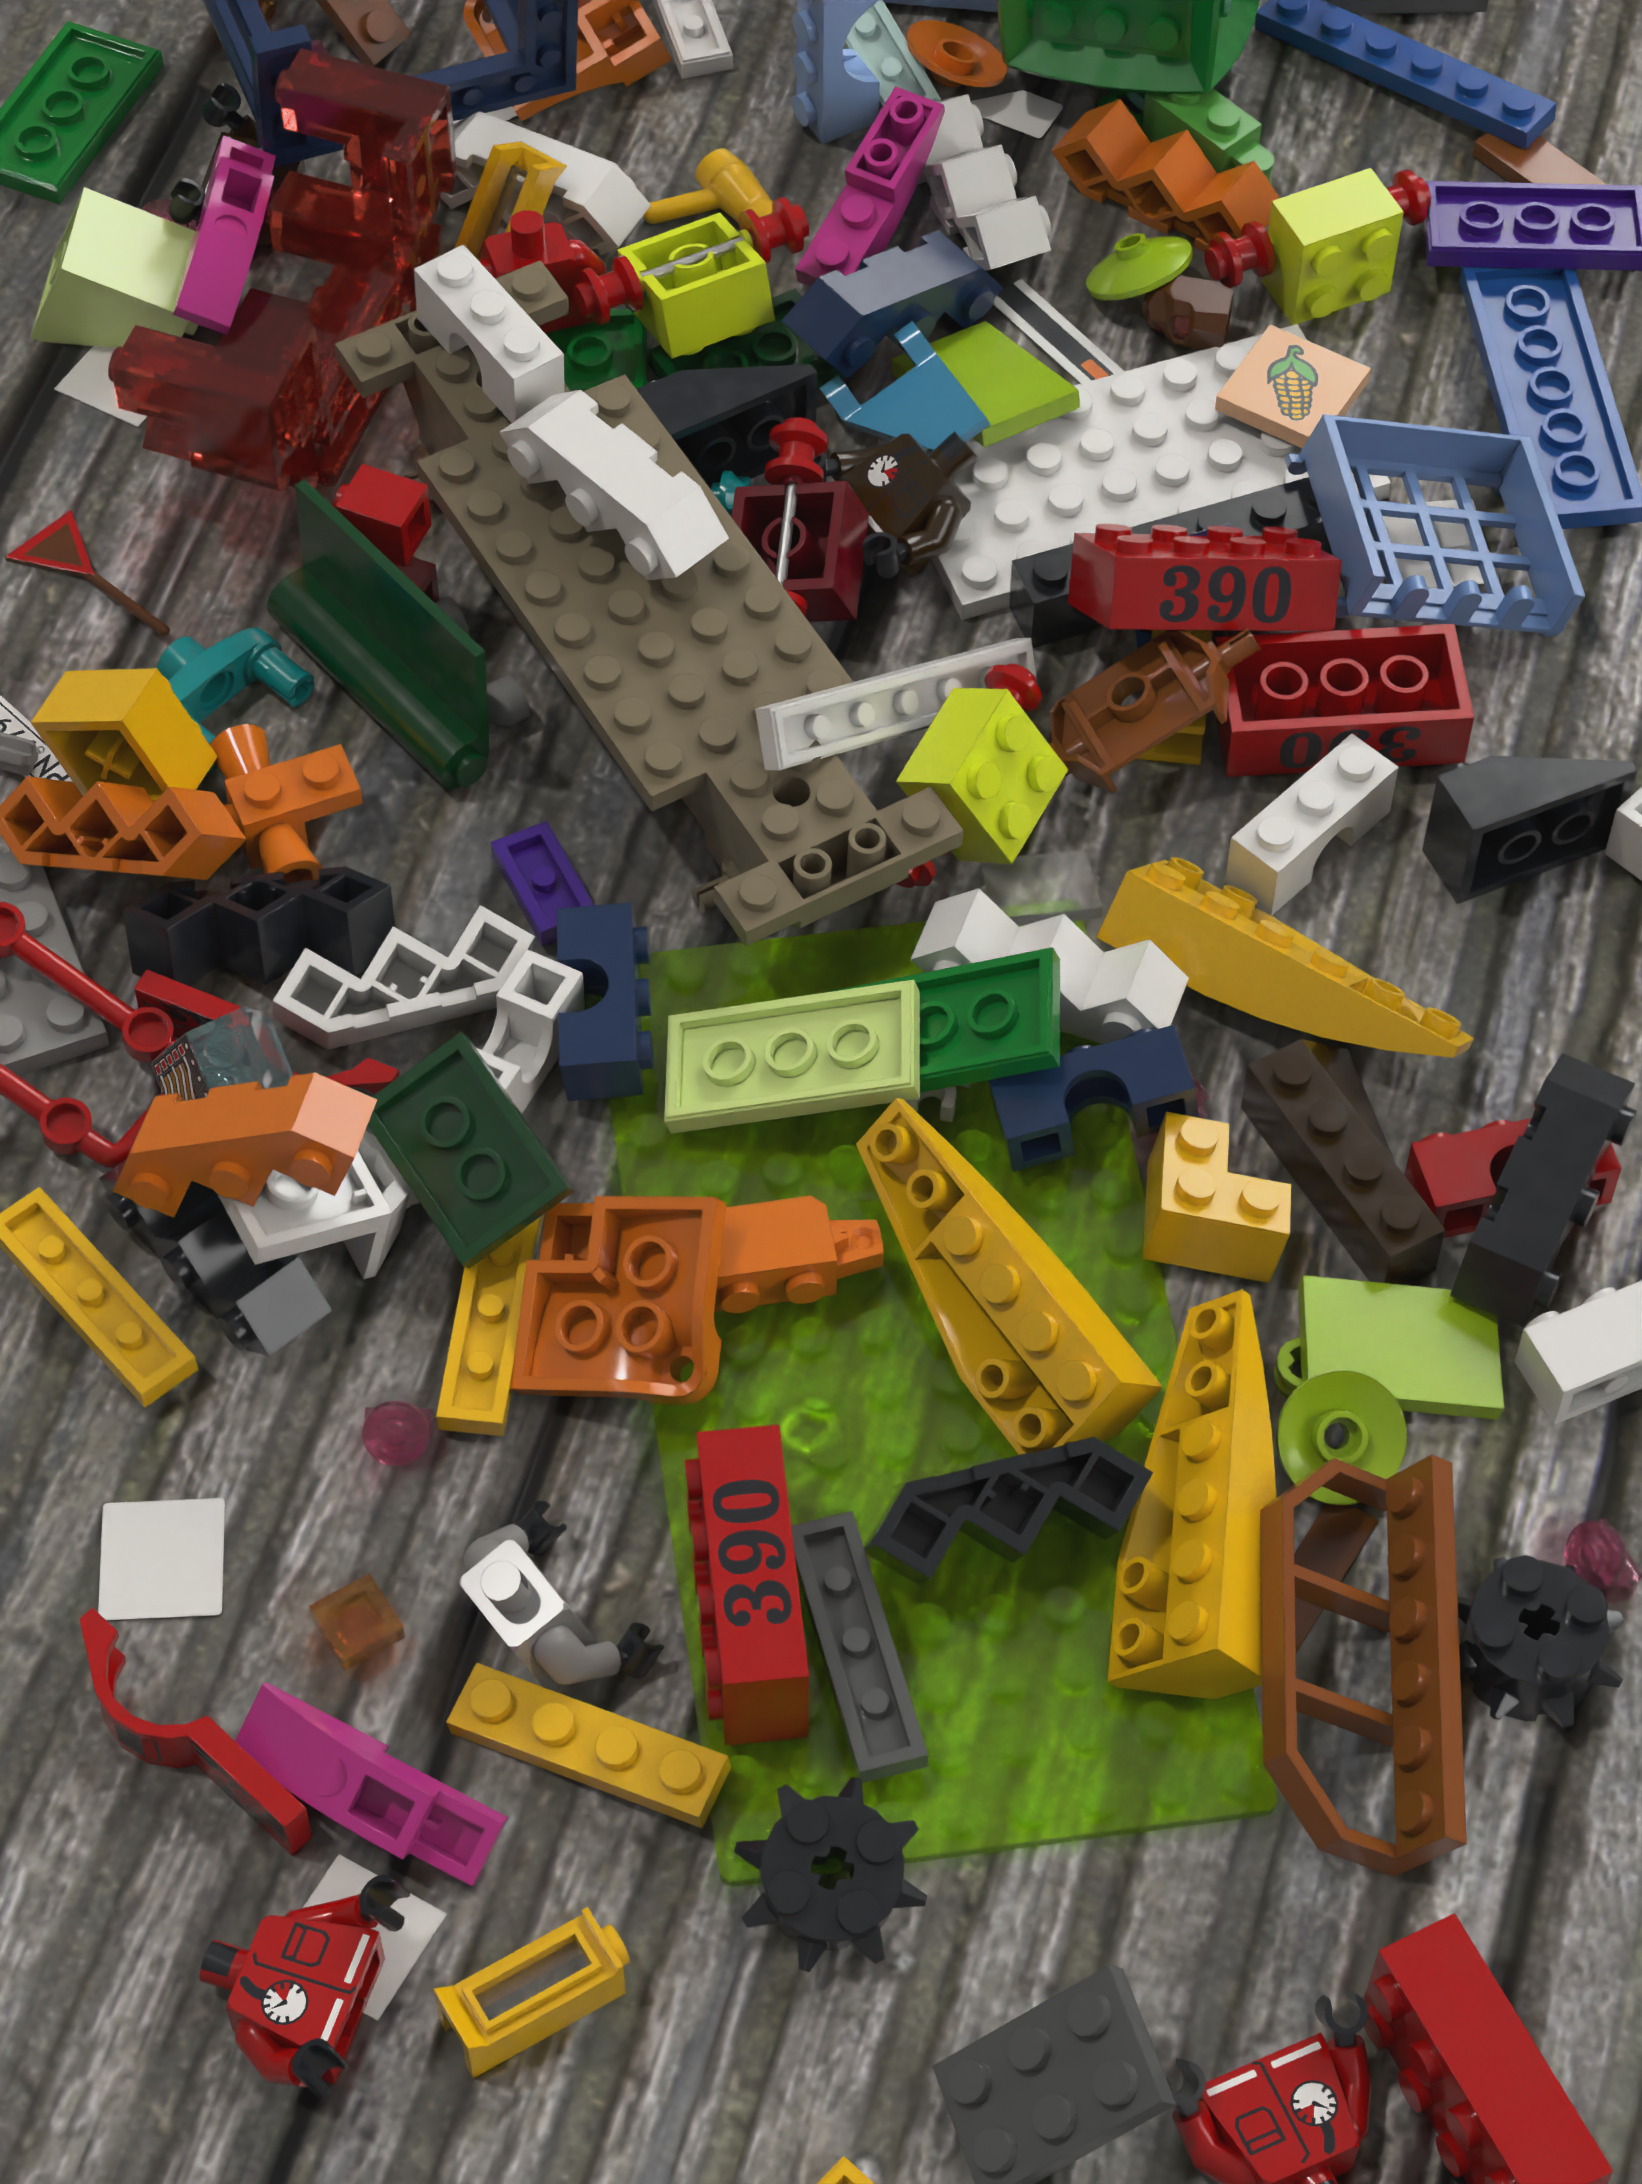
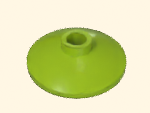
[1086,233,1194,301]
[1275,1370,1407,1505]

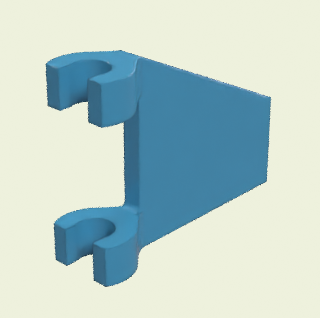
[820,321,991,453]

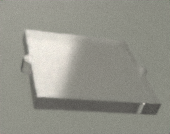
[980,850,1103,926]

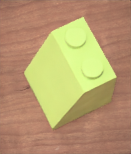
[30,187,198,352]

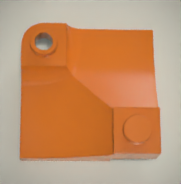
[463,0,672,122]
[510,1196,726,1405]

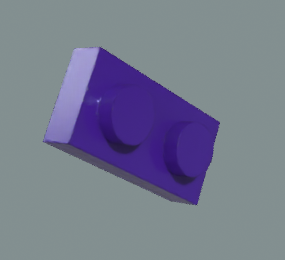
[491,821,594,946]

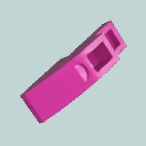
[795,86,945,287]
[173,135,276,335]
[235,1682,509,1886]

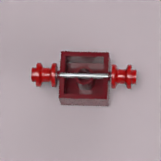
[731,418,869,622]

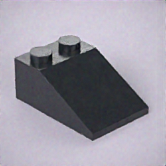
[637,364,817,489]
[1422,756,1638,904]

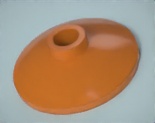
[905,20,1008,87]

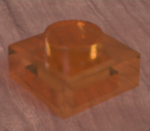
[309,1573,405,1671]

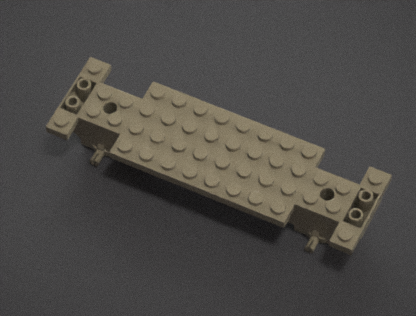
[335,260,964,947]

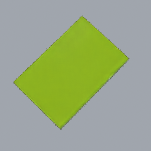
[891,321,1080,447]
[1297,1275,1504,1420]

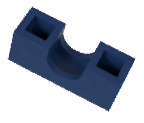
[557,902,654,1101]
[988,1025,1199,1172]

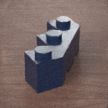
[782,230,1003,379]

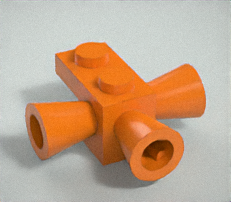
[210,724,363,882]

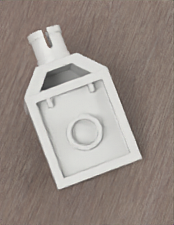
[217,1131,420,1279]

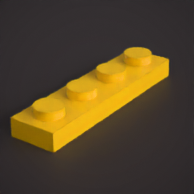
[0,1186,198,1408]
[436,1214,544,1437]
[446,1662,731,1828]

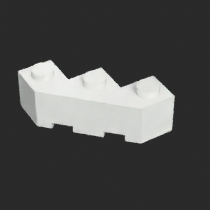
[918,94,1051,270]
[415,111,651,255]
[499,390,729,581]
[910,888,1189,1044]
[273,905,535,1050]

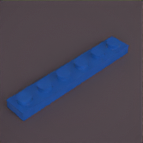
[1255,0,1556,150]

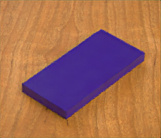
[1424,181,1642,271]

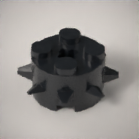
[1457,1555,1624,1728]
[734,1777,927,1972]

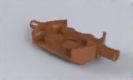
[1049,628,1261,793]

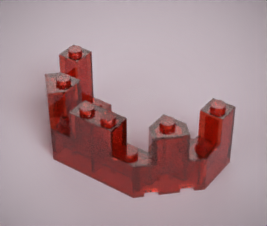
[108,48,457,491]

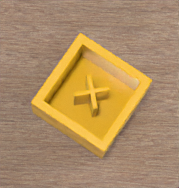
[30,668,218,802]

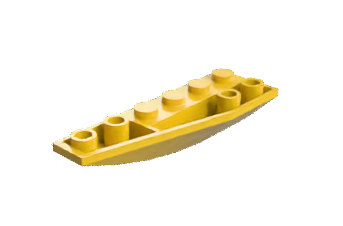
[1096,857,1474,1058]
[856,1098,1163,1455]
[1107,1289,1277,1699]

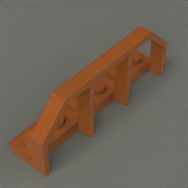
[1260,1454,1467,1877]

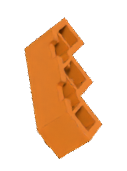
[1051,99,1280,252]
[0,776,246,880]
[113,1073,377,1218]

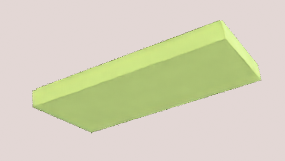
[664,980,920,1134]

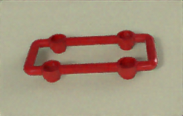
[0,902,205,1169]

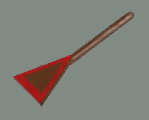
[5,510,170,636]

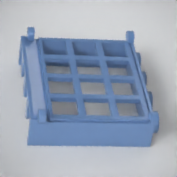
[1285,414,1585,637]

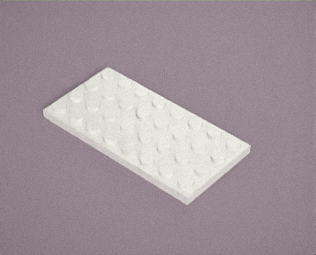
[878,324,1391,620]

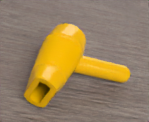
[643,148,773,224]

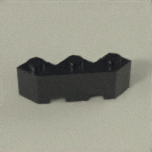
[123,866,395,986]
[1450,1053,1637,1327]
[99,1159,333,1357]
[864,1437,1153,1586]

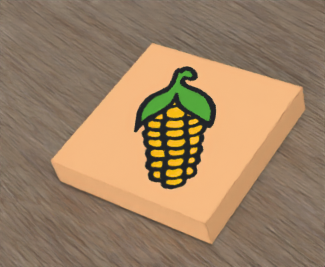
[1215,324,1371,449]

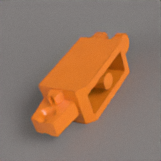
[714,1195,884,1313]

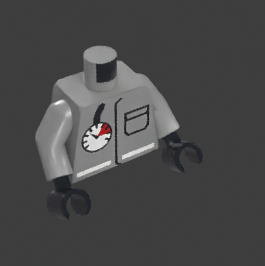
[458,1501,665,1692]

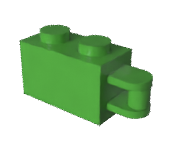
[1142,88,1274,184]

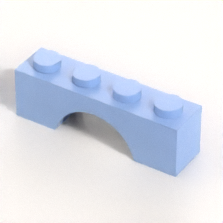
[792,0,880,144]

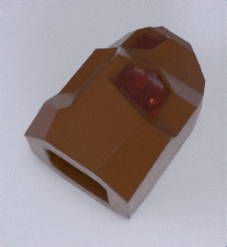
[1141,275,1234,350]

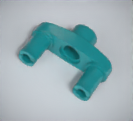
[156,627,315,774]

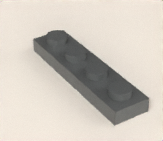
[791,1511,928,1783]

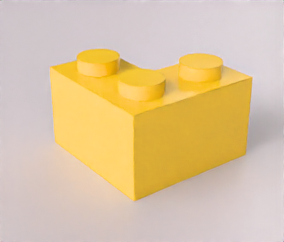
[1142,1112,1291,1283]

